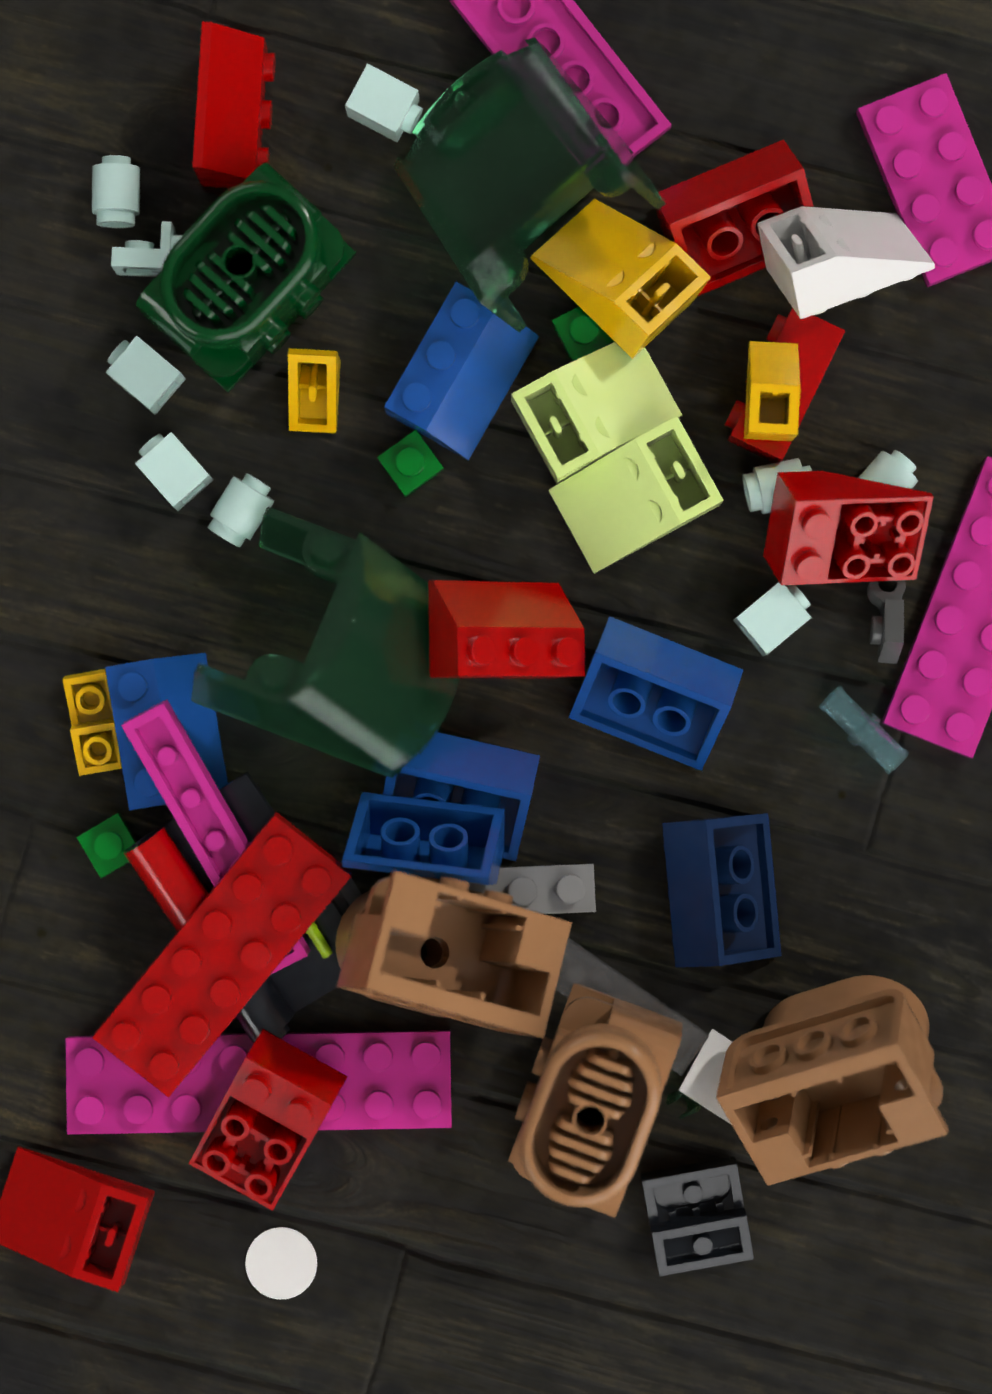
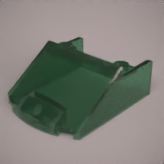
[393,37,666,333]
[191,507,460,778]

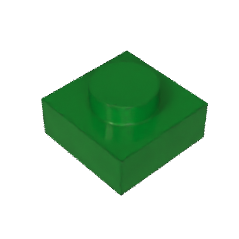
[552,307,615,362]
[377,430,444,498]
[76,813,136,879]

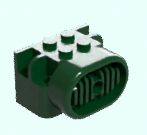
[136,162,357,393]

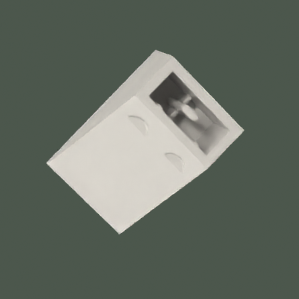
[757,206,935,319]

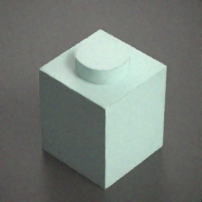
[345,63,423,142]
[106,336,185,415]
[135,432,214,511]
[733,582,812,656]

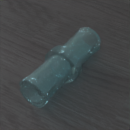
[819,686,909,774]

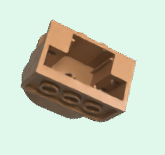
[335,871,572,1038]
[716,975,948,1186]
[508,982,683,1218]

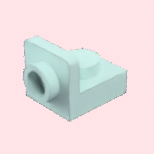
[111,221,183,277]

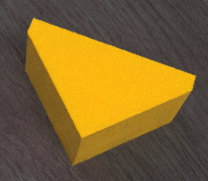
[288,348,341,433]

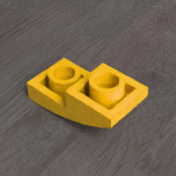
[62,669,122,776]

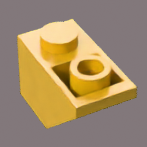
[744,341,800,441]

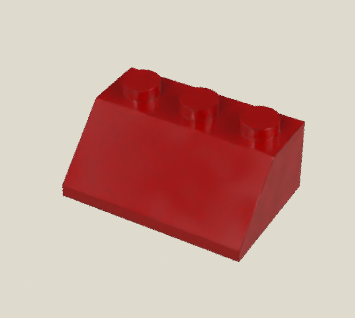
[192,22,276,188]
[652,139,814,296]
[428,580,585,679]

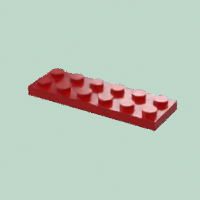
[92,812,353,1098]

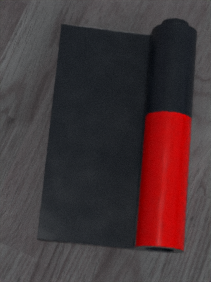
[124,772,344,1043]

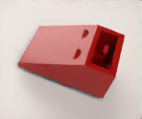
[763,471,934,586]
[188,1029,348,1211]
[0,1146,155,1292]

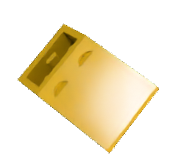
[530,199,711,359]

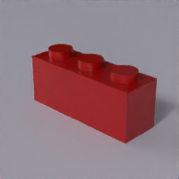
[724,308,845,463]

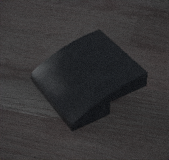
[640,1156,754,1277]

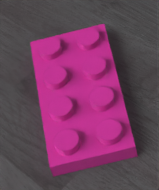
[856,73,992,287]

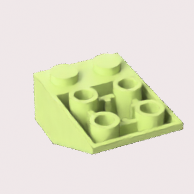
[511,342,682,484]
[548,416,724,574]

